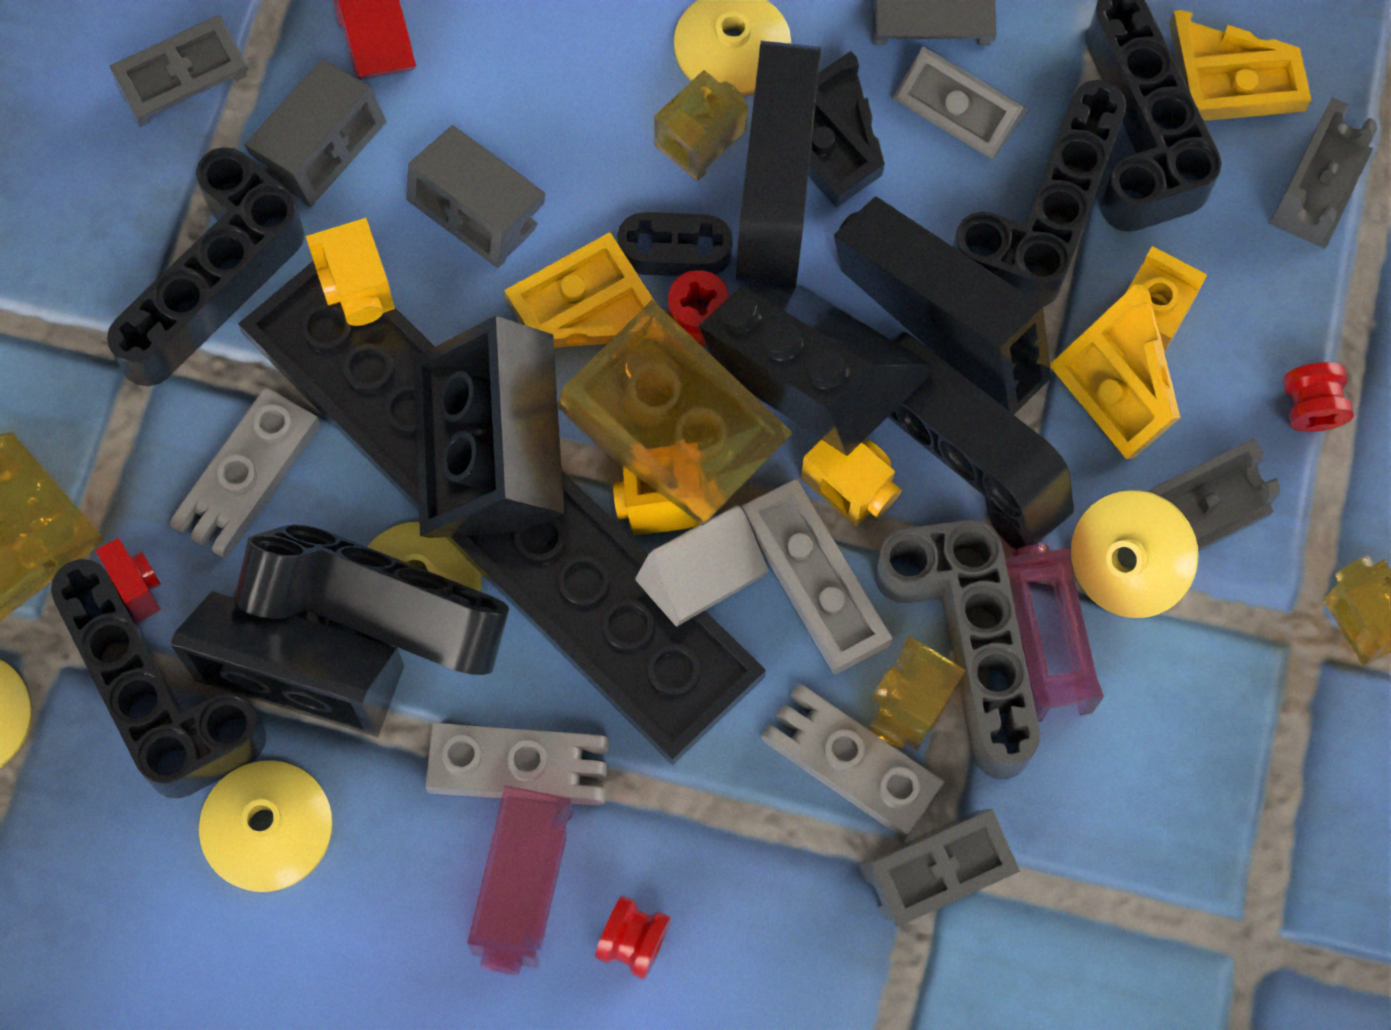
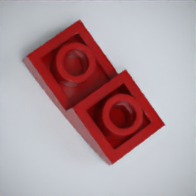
[333,0,416,80]

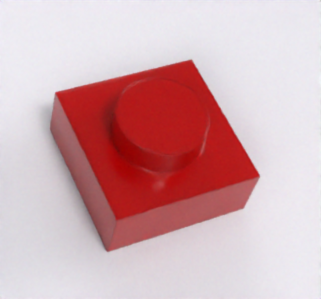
[95,537,161,623]

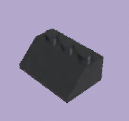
[699,285,934,456]
[413,316,564,538]
[170,590,404,738]

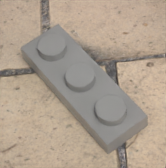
[741,478,893,676]

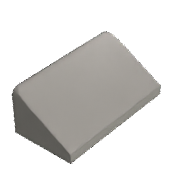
[892,47,1029,160]
[635,505,769,627]

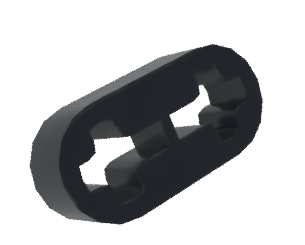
[617,212,733,276]

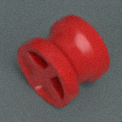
[668,270,729,347]
[1283,362,1354,432]
[595,895,672,980]

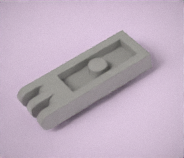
[170,387,321,559]
[760,684,944,840]
[426,723,610,805]

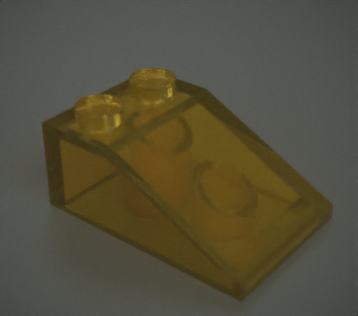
[558,300,793,526]

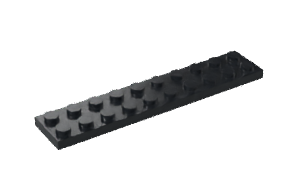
[238,261,766,765]

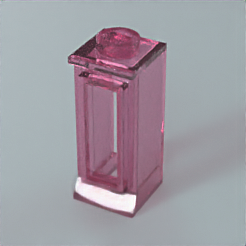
[1005,544,1104,722]
[467,785,573,975]

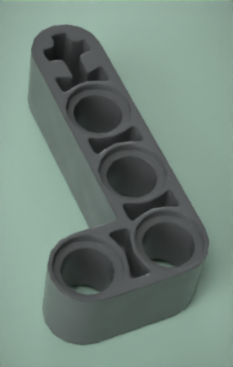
[875,520,1040,779]

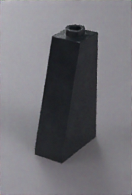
[834,196,1051,415]

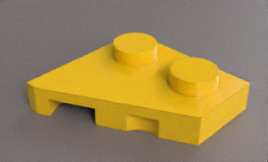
[1169,10,1312,121]
[504,232,672,348]
[1050,284,1181,459]

